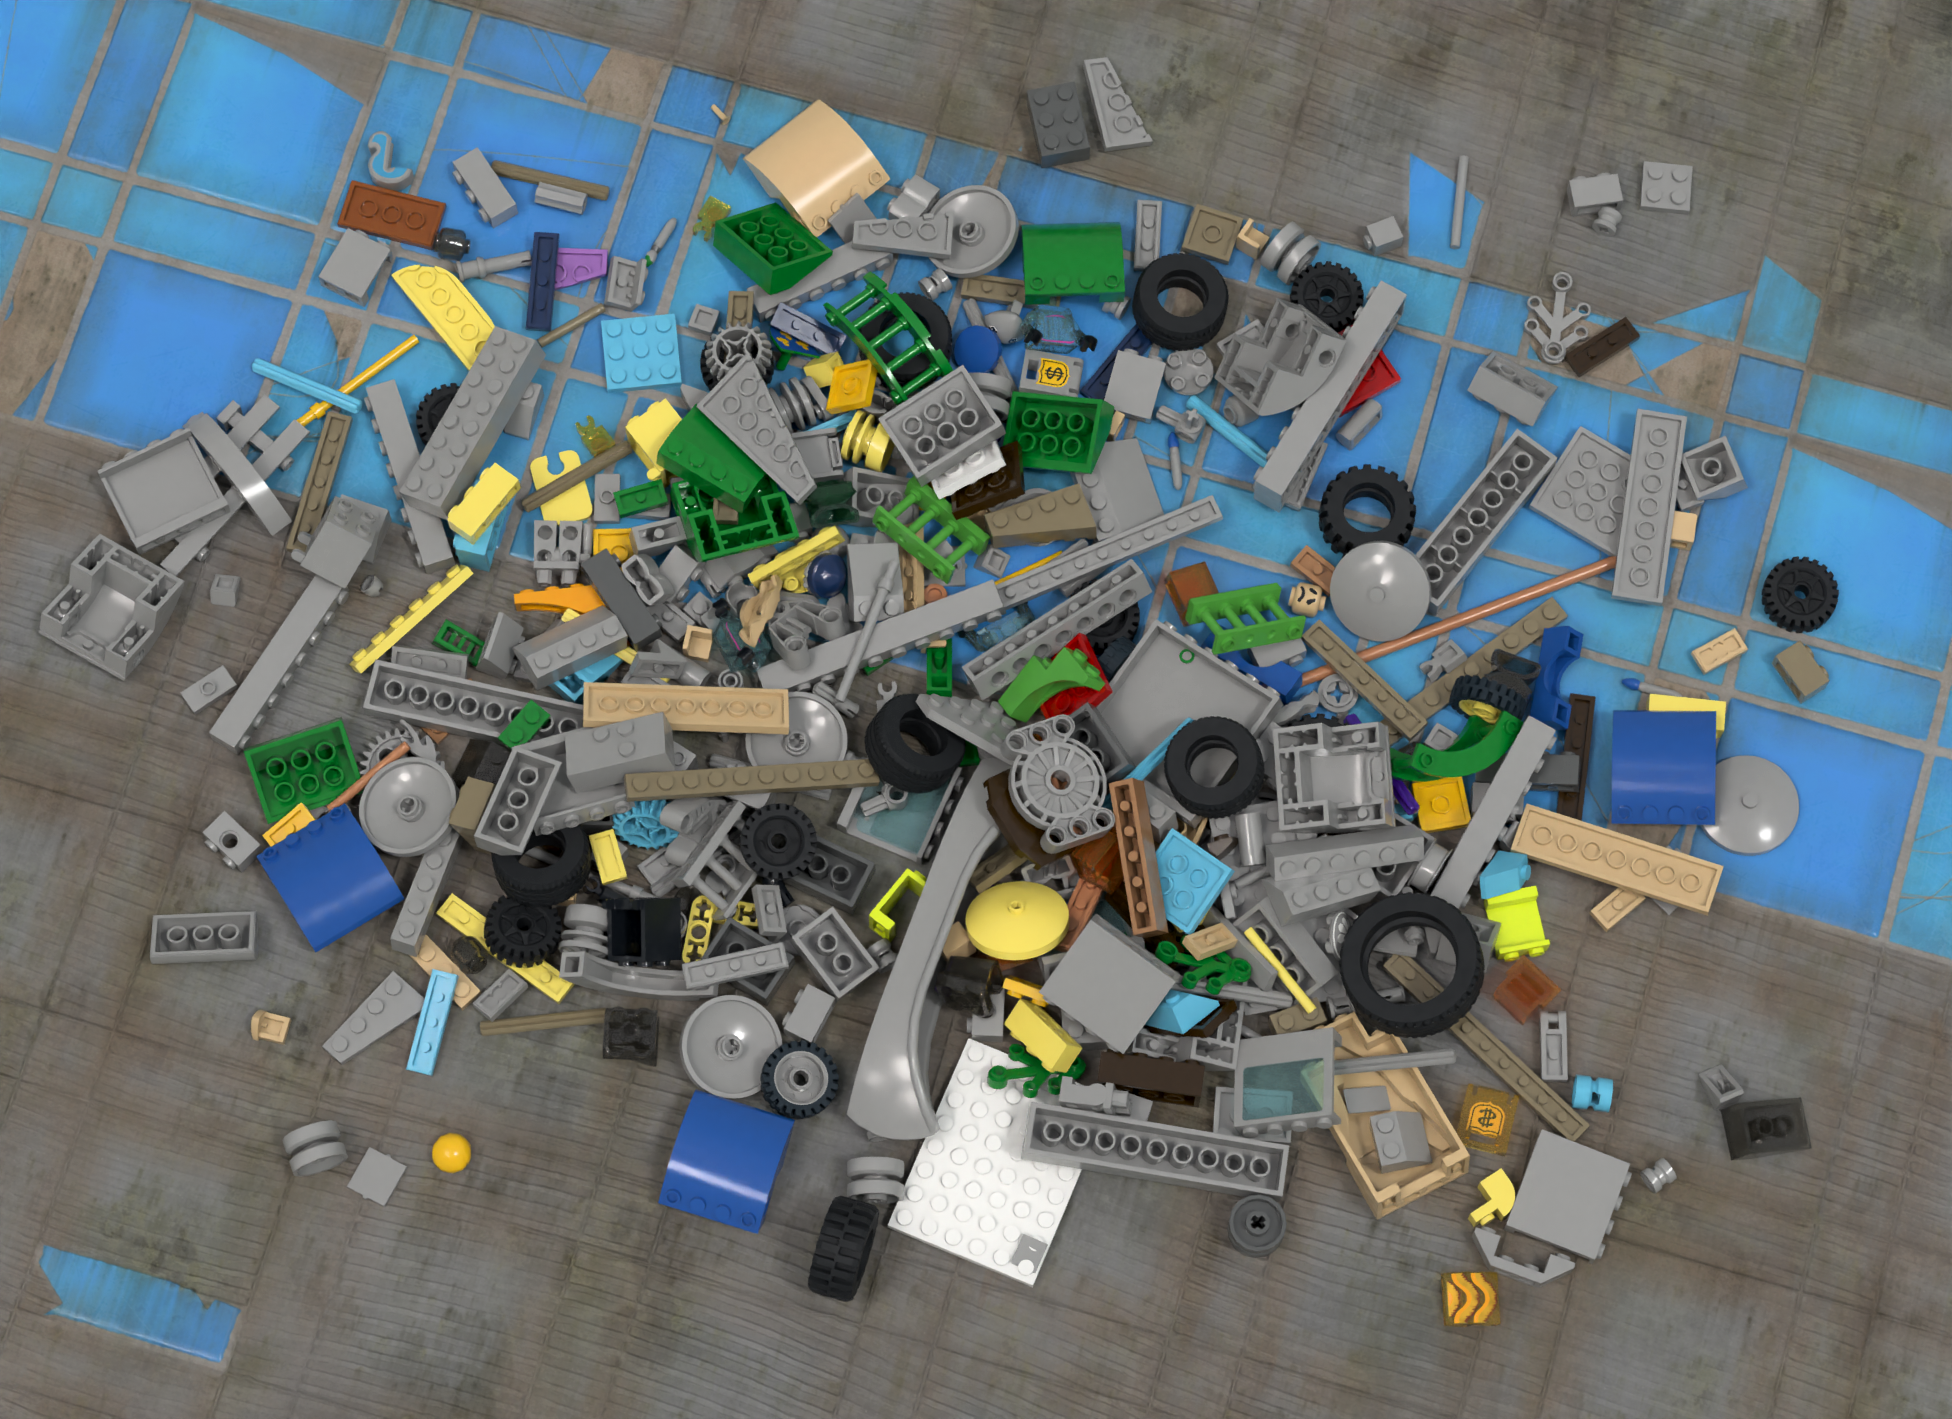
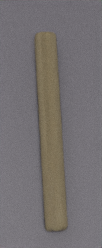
[491,160,610,200]
[521,440,632,512]
[480,1008,608,1036]

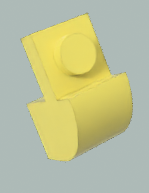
[1468,1168,1515,1227]

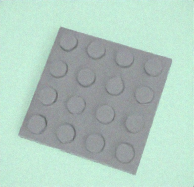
[1529,426,1630,557]

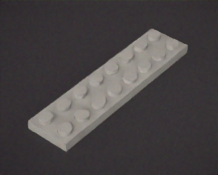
[1611,409,1687,606]

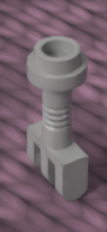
[1402,886,1425,945]

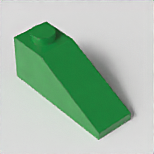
[927,638,952,697]

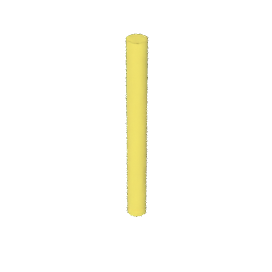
[1244,926,1317,1014]

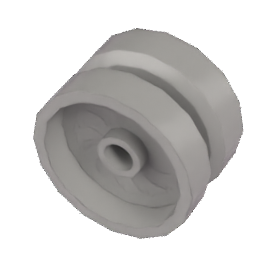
[1260,221,1321,286]
[969,372,1012,421]
[282,1120,348,1177]
[847,1157,904,1204]

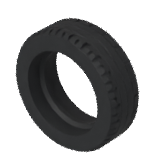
[1339,892,1485,1038]

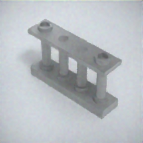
[671,800,783,921]

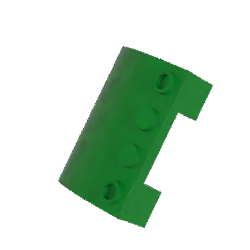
[1021,222,1125,305]
[670,475,799,562]

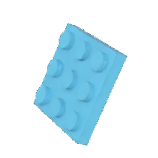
[601,314,682,393]
[1156,828,1235,935]

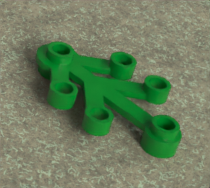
[1155,935,1251,995]
[987,1044,1086,1098]

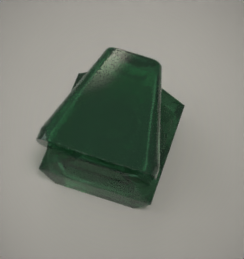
[803,479,859,528]

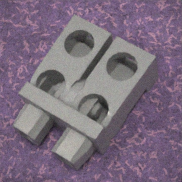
[534,520,583,588]
[1059,1076,1132,1116]

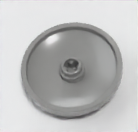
[929,185,1019,278]
[1330,541,1431,641]
[746,691,848,793]
[1701,755,1799,856]
[359,757,459,857]
[679,995,782,1099]

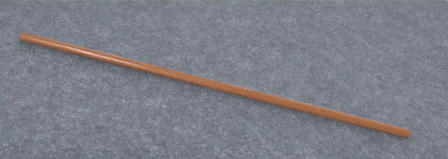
[1300,556,1617,688]

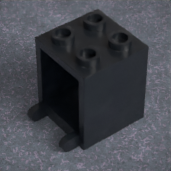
[602,897,681,967]

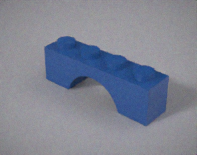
[1201,624,1302,706]
[1530,626,1584,730]

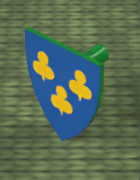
[769,326,820,371]

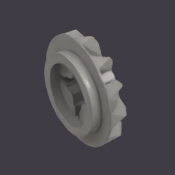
[1318,674,1358,714]

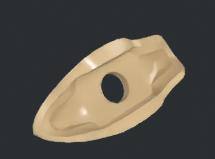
[739,574,783,648]

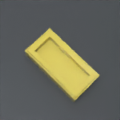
[589,829,628,885]

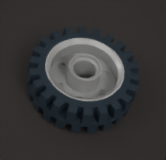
[760,1040,839,1120]

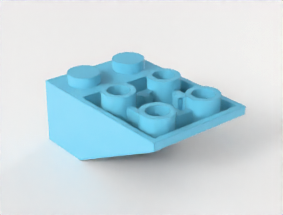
[548,654,623,705]

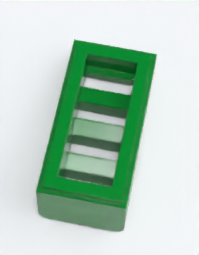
[431,619,485,667]

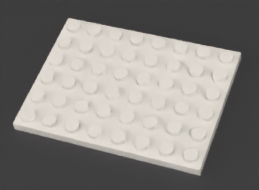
[888,1038,1082,1288]

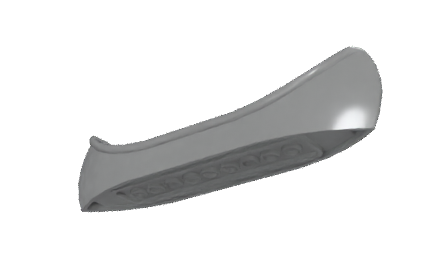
[847,758,1011,1141]

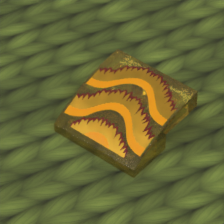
[1441,1272,1501,1327]

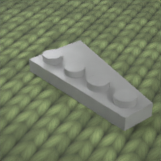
[1082,57,1153,152]
[852,211,954,259]
[322,971,425,1065]

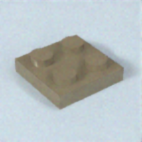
[1181,204,1244,265]

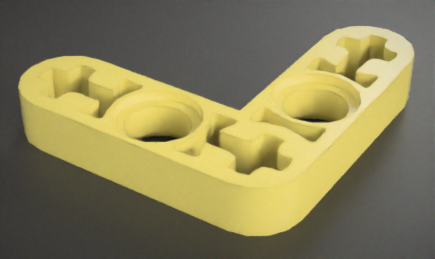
[682,896,758,964]

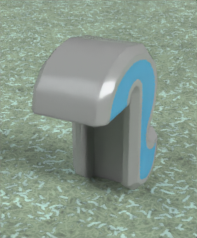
[368,131,414,191]

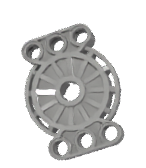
[1000,714,1115,854]

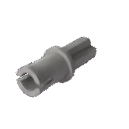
[812,681,859,719]

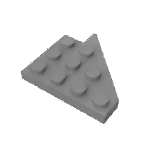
[916,694,1020,765]

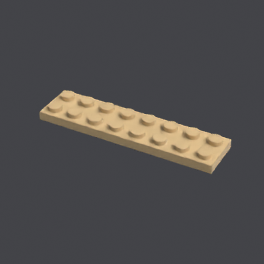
[583,682,789,734]
[1510,803,1724,916]

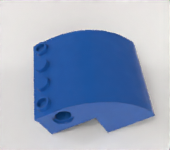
[1612,710,1716,825]
[256,803,405,952]
[658,1090,795,1234]

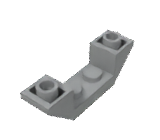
[1472,1226,1576,1288]

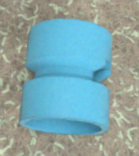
[1572,1074,1613,1112]

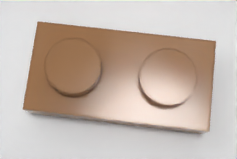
[1290,545,1335,597]

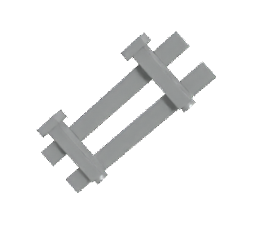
[130,394,310,577]

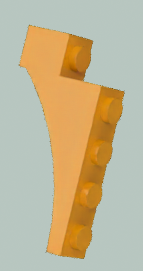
[514,583,632,646]

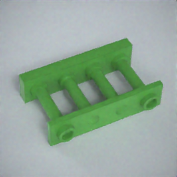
[872,476,990,584]
[1185,583,1306,655]

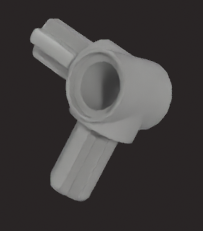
[1156,405,1206,444]
[860,776,908,817]

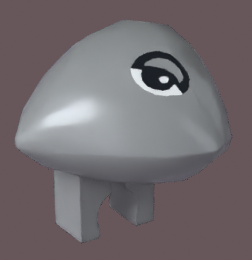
[984,300,1026,344]

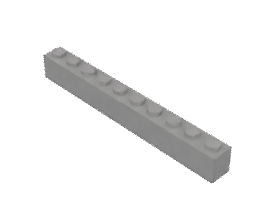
[756,580,1006,692]

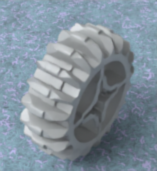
[705,321,773,382]

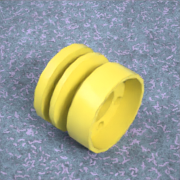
[841,410,895,472]

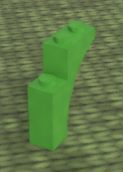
[998,647,1106,723]

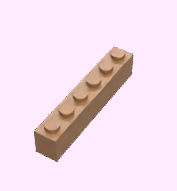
[1109,778,1169,938]

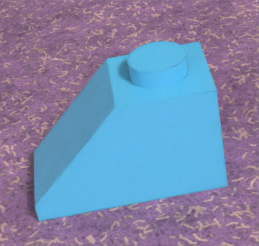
[1480,850,1531,899]

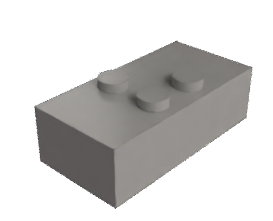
[565,712,675,793]

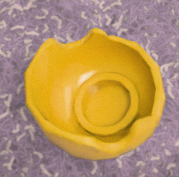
[432,1133,471,1173]

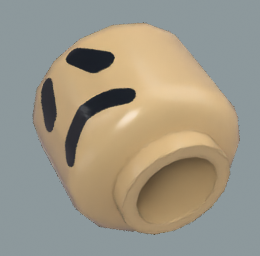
[1288,582,1326,618]

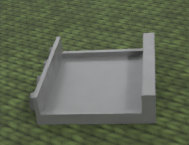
[97,428,231,555]
[511,727,636,836]
[1039,914,1181,1054]
[1503,1129,1632,1264]

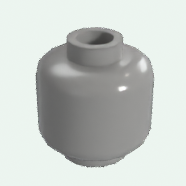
[1223,395,1260,427]

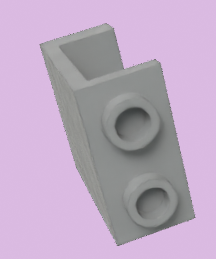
[318,228,393,307]
[1104,349,1166,424]

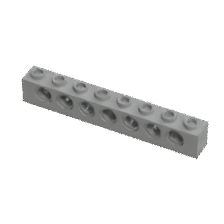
[962,559,1152,701]

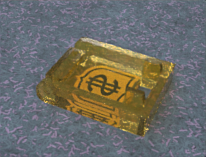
[1456,1083,1519,1157]

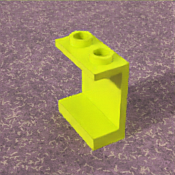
[869,868,927,942]
[1483,886,1550,962]

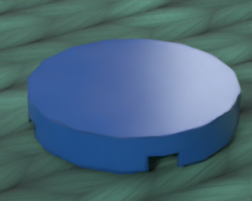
[954,325,1002,373]

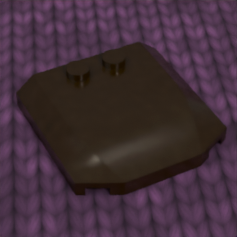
[983,768,1105,871]

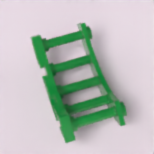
[823,271,954,405]
[1390,710,1524,782]

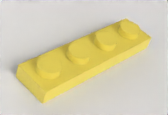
[748,525,846,590]

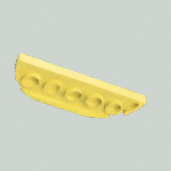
[391,265,495,371]

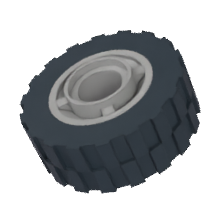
[1098,636,1137,683]

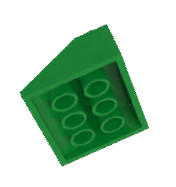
[713,202,833,295]
[1003,391,1115,474]
[656,404,768,514]
[244,717,365,824]

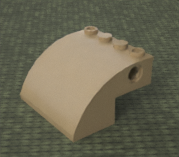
[743,100,890,237]

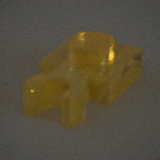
[693,196,732,242]
[575,415,616,458]

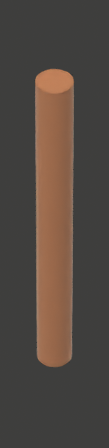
[326,741,411,811]

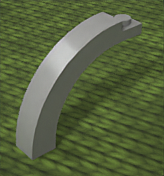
[182,412,292,536]
[559,951,719,1001]

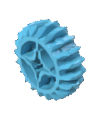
[612,800,679,850]

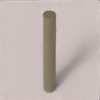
[537,303,606,348]

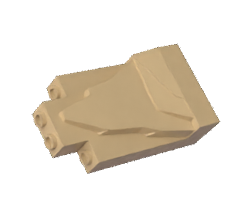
[1301,1012,1470,1220]

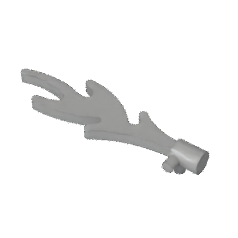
[400,719,460,793]

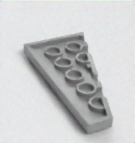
[696,352,817,505]

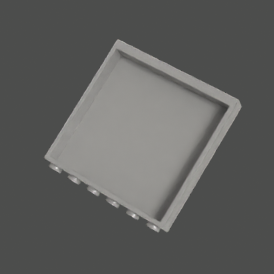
[1096,619,1283,829]

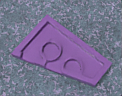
[555,248,608,291]

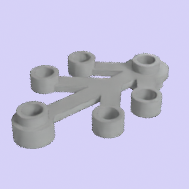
[1524,272,1591,364]

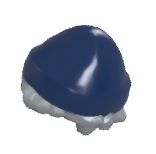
[803,550,847,599]

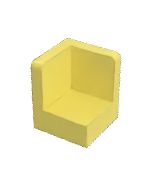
[803,351,844,388]

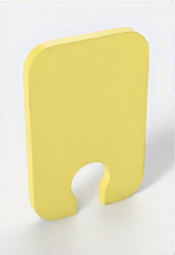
[530,450,593,527]

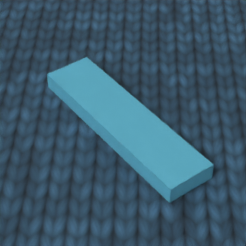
[406,969,459,1076]

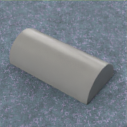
[150,911,259,964]

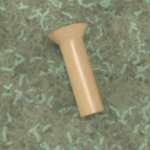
[711,104,731,125]

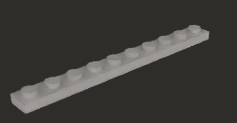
[996,495,1223,610]

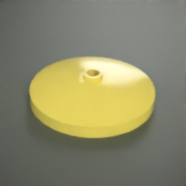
[965,881,1069,960]

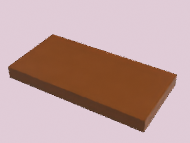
[337,180,447,250]

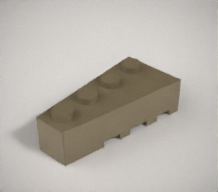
[984,483,1096,548]

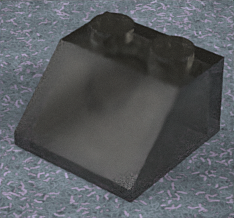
[452,739,511,788]

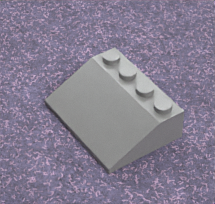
[878,365,1006,487]
[1070,438,1164,543]

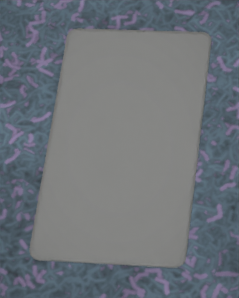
[1343,1086,1391,1114]

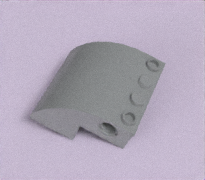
[1214,298,1347,416]
[39,534,185,681]
[1273,722,1396,834]
[1124,953,1248,1071]

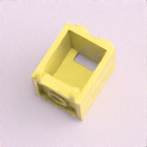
[625,398,682,488]

